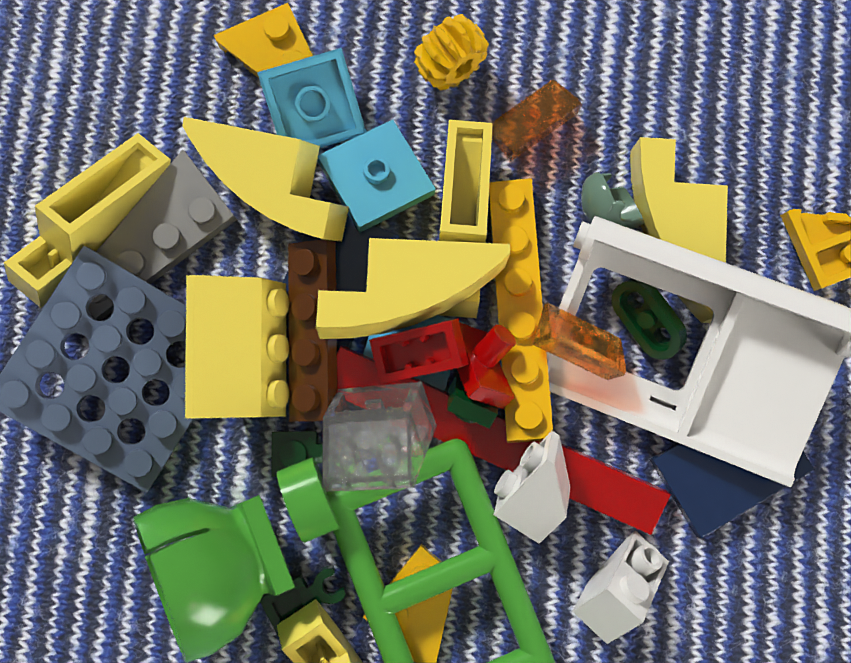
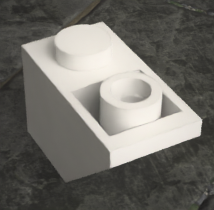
[493,431,571,543]
[572,530,669,644]

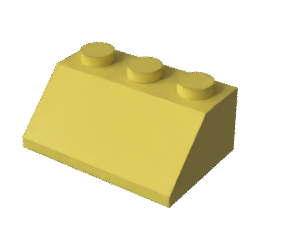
[185,275,289,418]

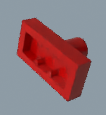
[369,318,469,384]
[457,322,516,409]

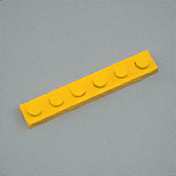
[489,178,553,443]

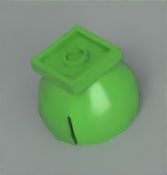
[133,495,295,663]

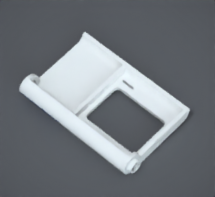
[546,216,851,487]

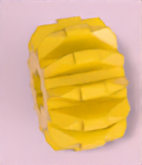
[414,14,489,91]

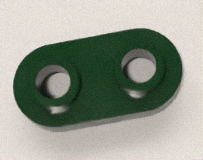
[611,278,687,360]

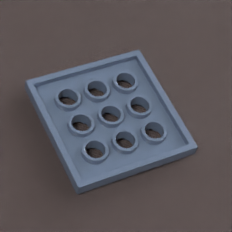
[0,245,194,493]

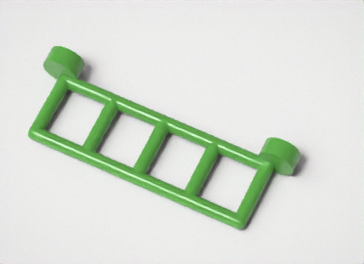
[277,439,556,663]

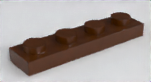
[288,239,338,422]

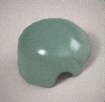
[581,172,644,229]

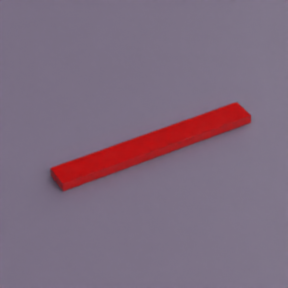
[336,345,671,535]

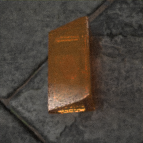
[492,79,582,162]
[533,302,626,380]

